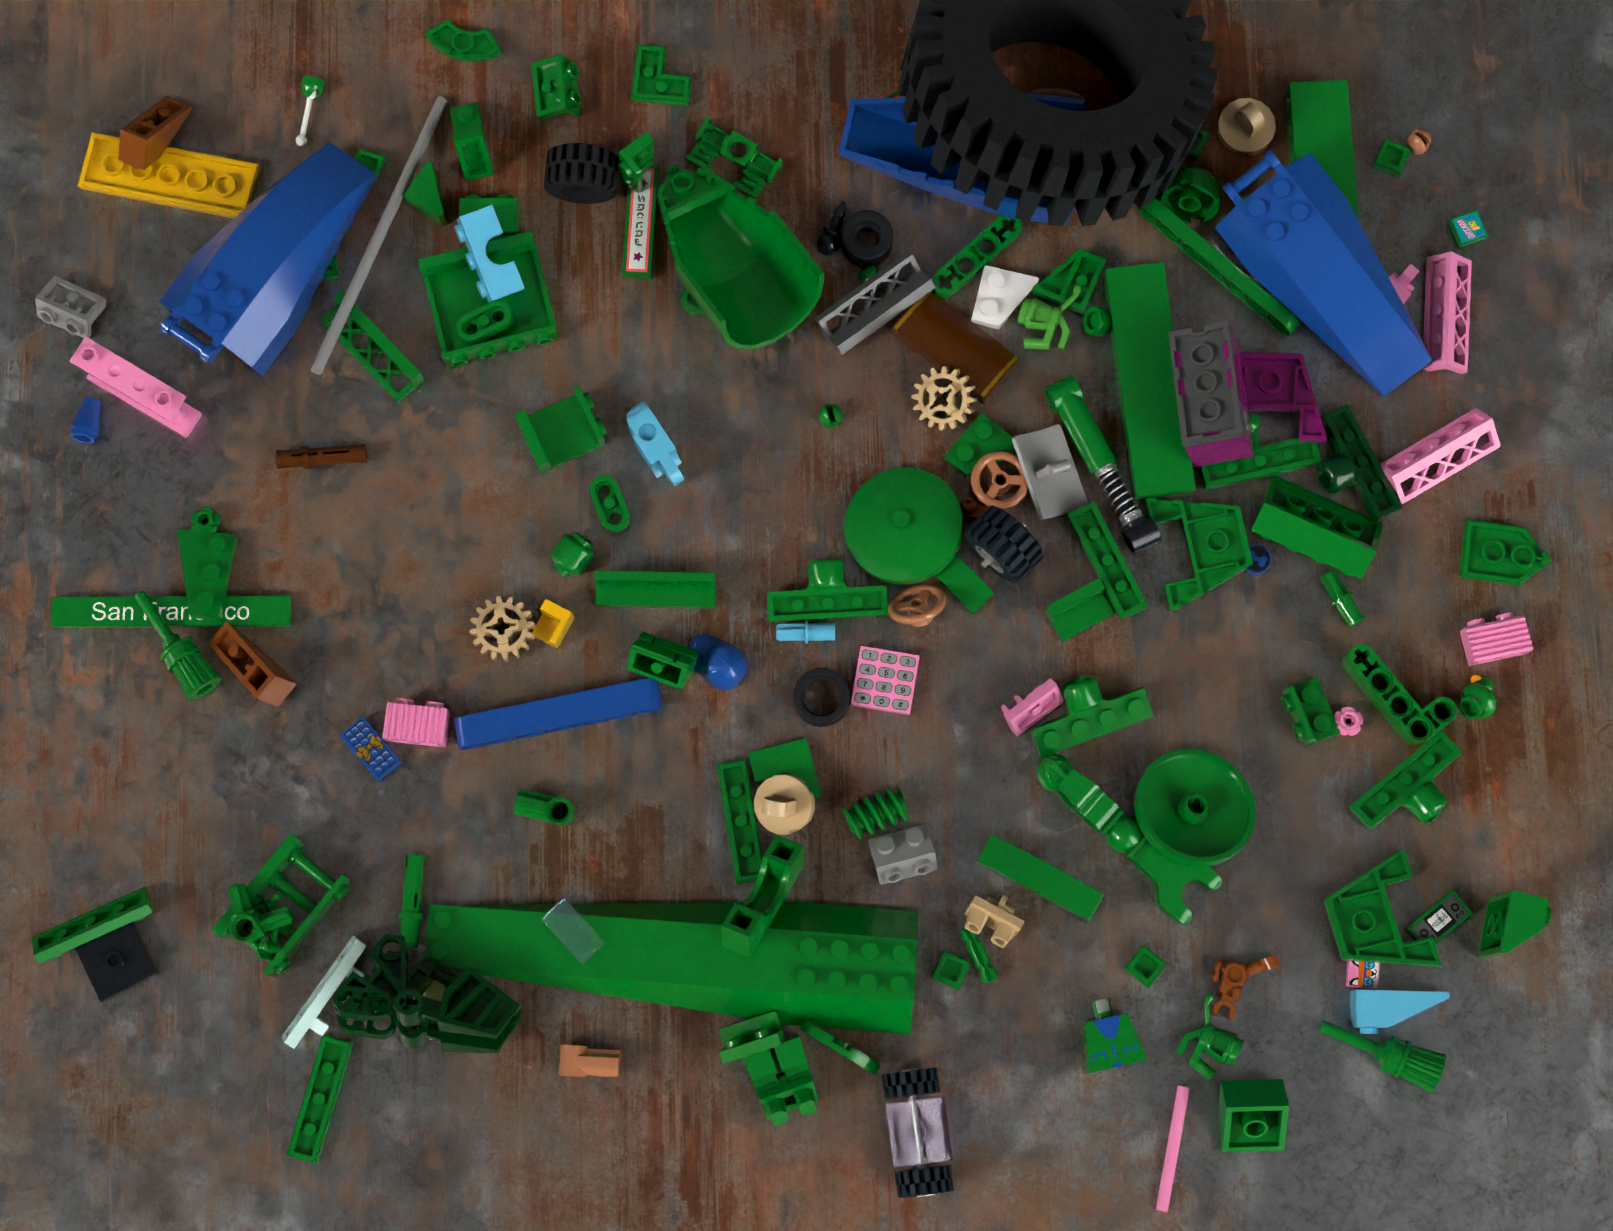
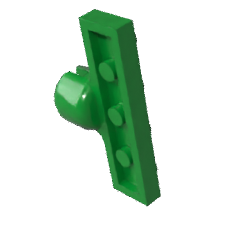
[767,558,888,622]
[1030,676,1154,758]
[1349,730,1462,831]

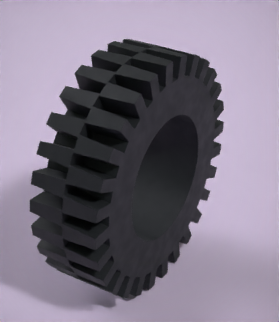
[899,0,1217,226]

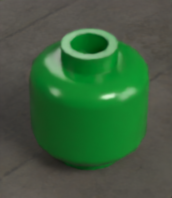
[550,531,595,577]

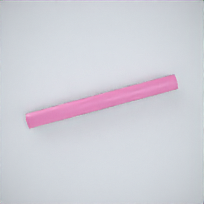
[1155,1086,1190,1212]

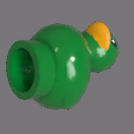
[1459,675,1497,720]

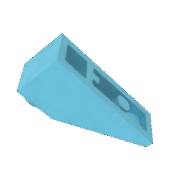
[1350,989,1450,1035]

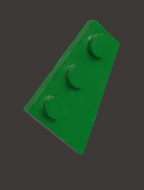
[177,529,238,621]

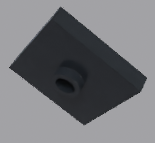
[75,921,158,1003]

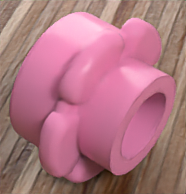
[1334,706,1363,736]

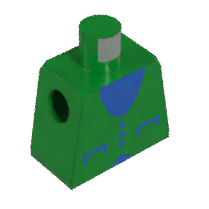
[1083,998,1147,1074]

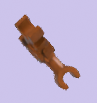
[1211,954,1280,1020]

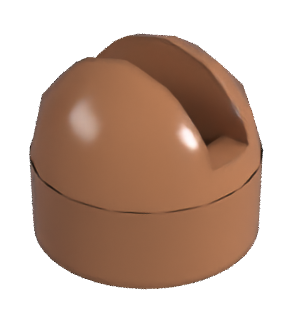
[1406,129,1431,154]

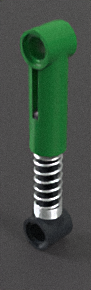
[1044,375,1162,555]

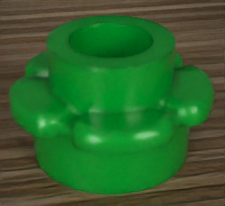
[191,507,220,533]

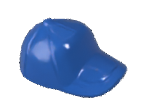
[688,634,749,690]

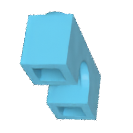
[454,205,525,303]

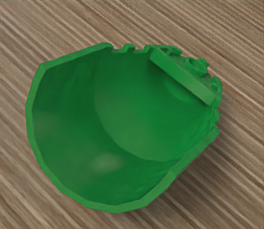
[657,165,824,349]

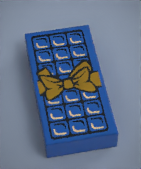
[339,716,402,782]

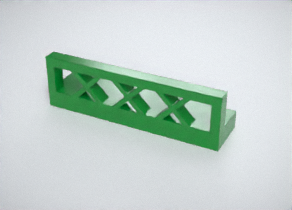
[320,291,424,404]
[594,571,716,609]

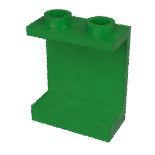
[514,385,607,474]

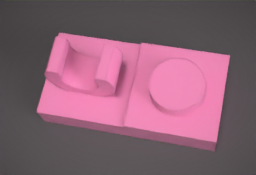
[1001,678,1065,737]

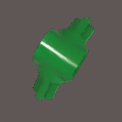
[227,883,293,943]

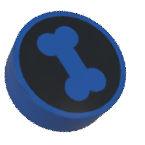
[1245,544,1272,576]

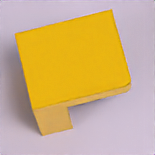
[532,599,575,649]

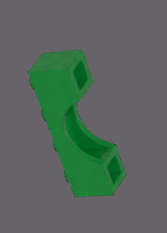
[721,834,804,958]

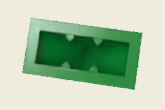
[404,161,448,226]

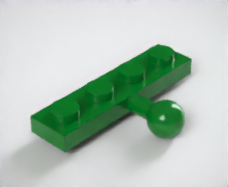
[1199,412,1322,491]

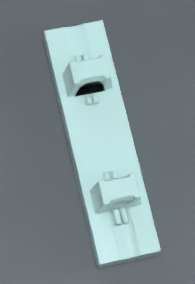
[281,935,367,1049]

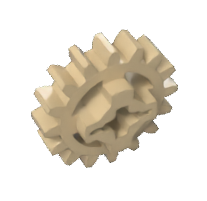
[911,366,977,431]
[469,596,536,662]

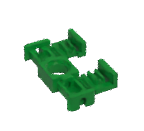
[685,117,783,200]

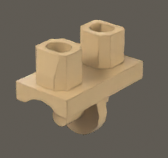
[964,893,1025,948]

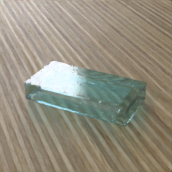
[541,898,606,965]

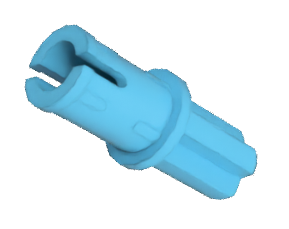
[776,620,835,644]

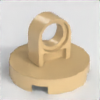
[1217,98,1276,156]
[754,774,815,835]

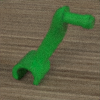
[257,892,282,961]

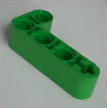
[1342,644,1457,746]

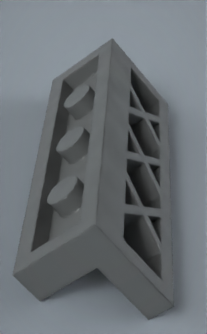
[815,251,936,355]

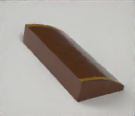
[892,291,1020,404]

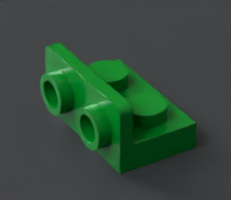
[531,54,582,121]
[618,131,654,193]
[1281,677,1340,747]
[719,1010,787,1064]

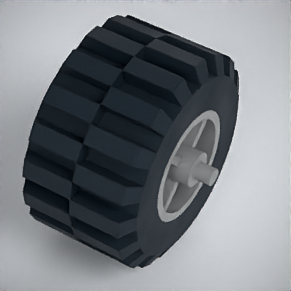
[964,505,1044,584]

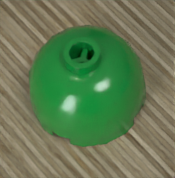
[1161,167,1220,223]

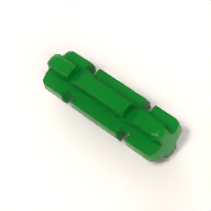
[960,927,998,984]

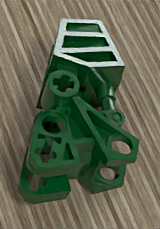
[333,934,523,1053]

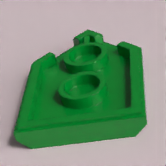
[1459,519,1552,586]

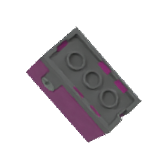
[1168,321,1254,467]

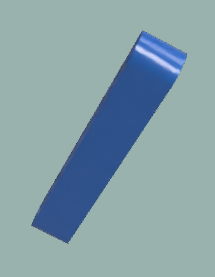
[454,678,663,750]

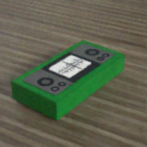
[1404,890,1473,945]

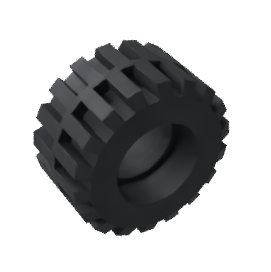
[544,143,619,204]

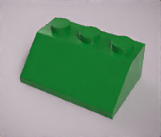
[1477,890,1551,959]

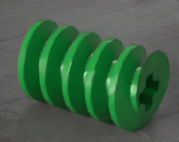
[841,784,909,840]

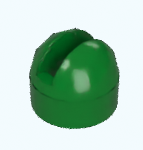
[859,264,882,288]
[819,404,842,429]

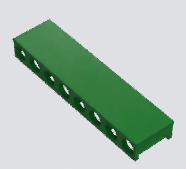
[1285,80,1359,221]
[1103,262,1196,501]

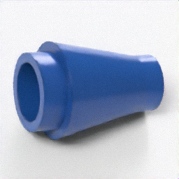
[69,397,101,444]

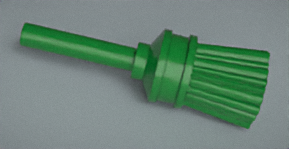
[134,591,222,701]
[1318,1020,1447,1093]

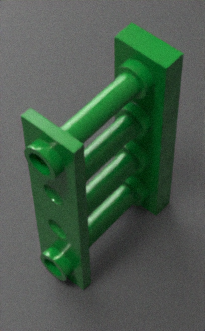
[212,833,352,977]

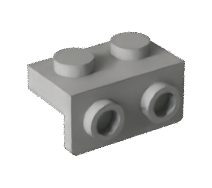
[867,824,938,885]

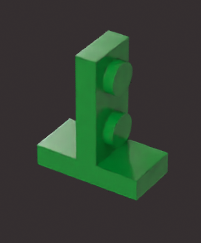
[450,102,494,181]

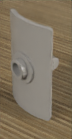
[1012,424,1088,520]

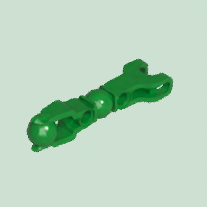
[1036,754,1223,926]

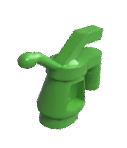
[1018,285,1081,350]

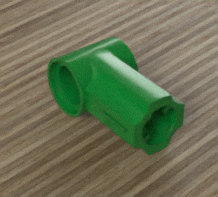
[514,788,577,827]

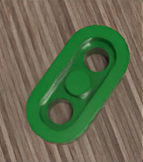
[456,300,514,345]
[589,475,630,533]

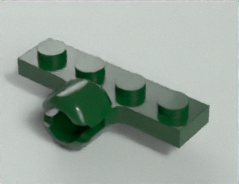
[1316,404,1403,522]

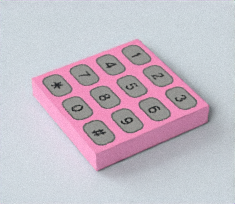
[851,646,920,716]

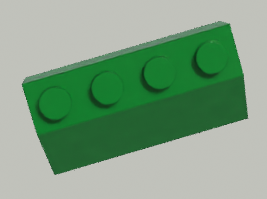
[1251,475,1384,579]

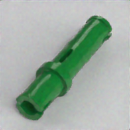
[398,854,425,948]

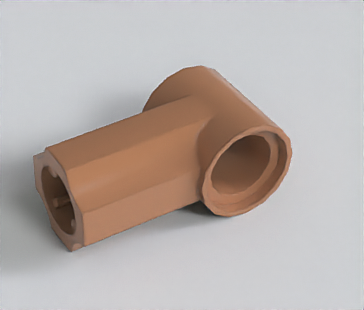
[558,1045,621,1077]

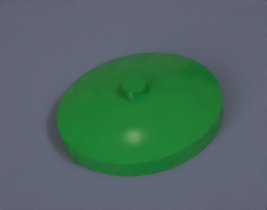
[844,467,964,585]
[1134,749,1256,867]

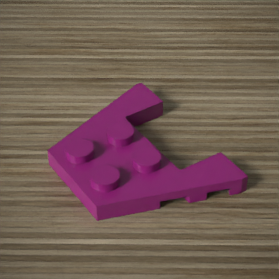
[1241,352,1326,443]

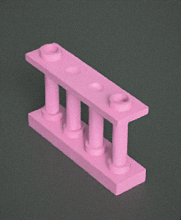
[69,336,202,439]

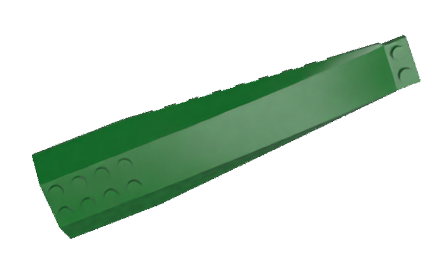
[424,902,919,1034]

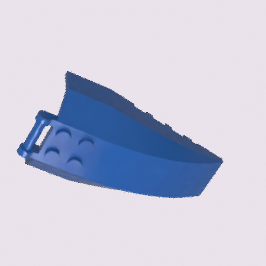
[839,93,1088,225]
[159,142,377,377]
[1215,150,1433,397]

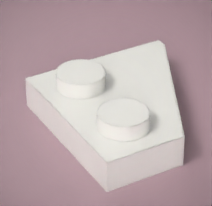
[971,265,1039,329]

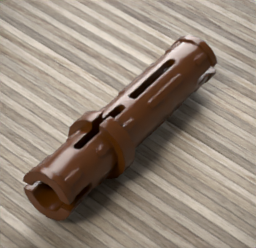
[275,444,367,469]

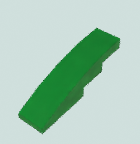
[977,834,1104,922]

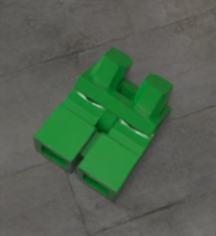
[743,1036,819,1126]

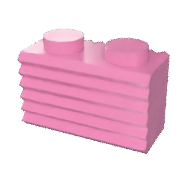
[1460,612,1533,666]
[382,698,451,748]

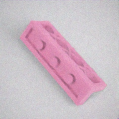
[1422,251,1472,374]
[1380,408,1501,505]

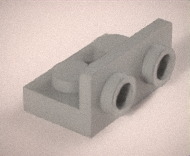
[35,275,106,338]

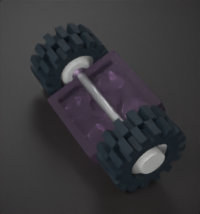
[882,1067,954,1198]

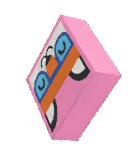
[1345,961,1380,990]

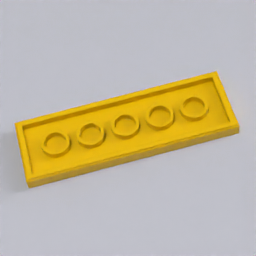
[77,132,261,218]

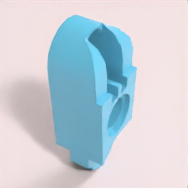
[627,401,684,486]

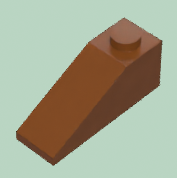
[118,96,192,170]
[208,621,297,707]

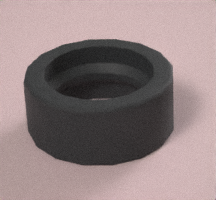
[793,668,850,727]

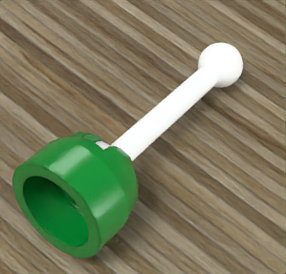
[296,76,325,146]

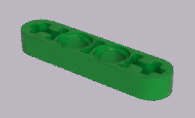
[932,216,1022,299]

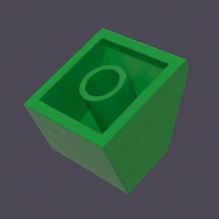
[1219,1079,1289,1152]

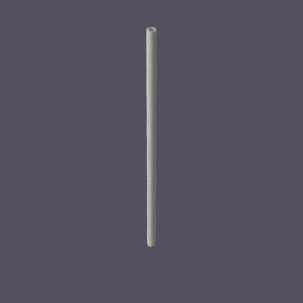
[310,96,448,375]

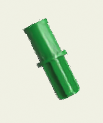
[1320,569,1365,628]

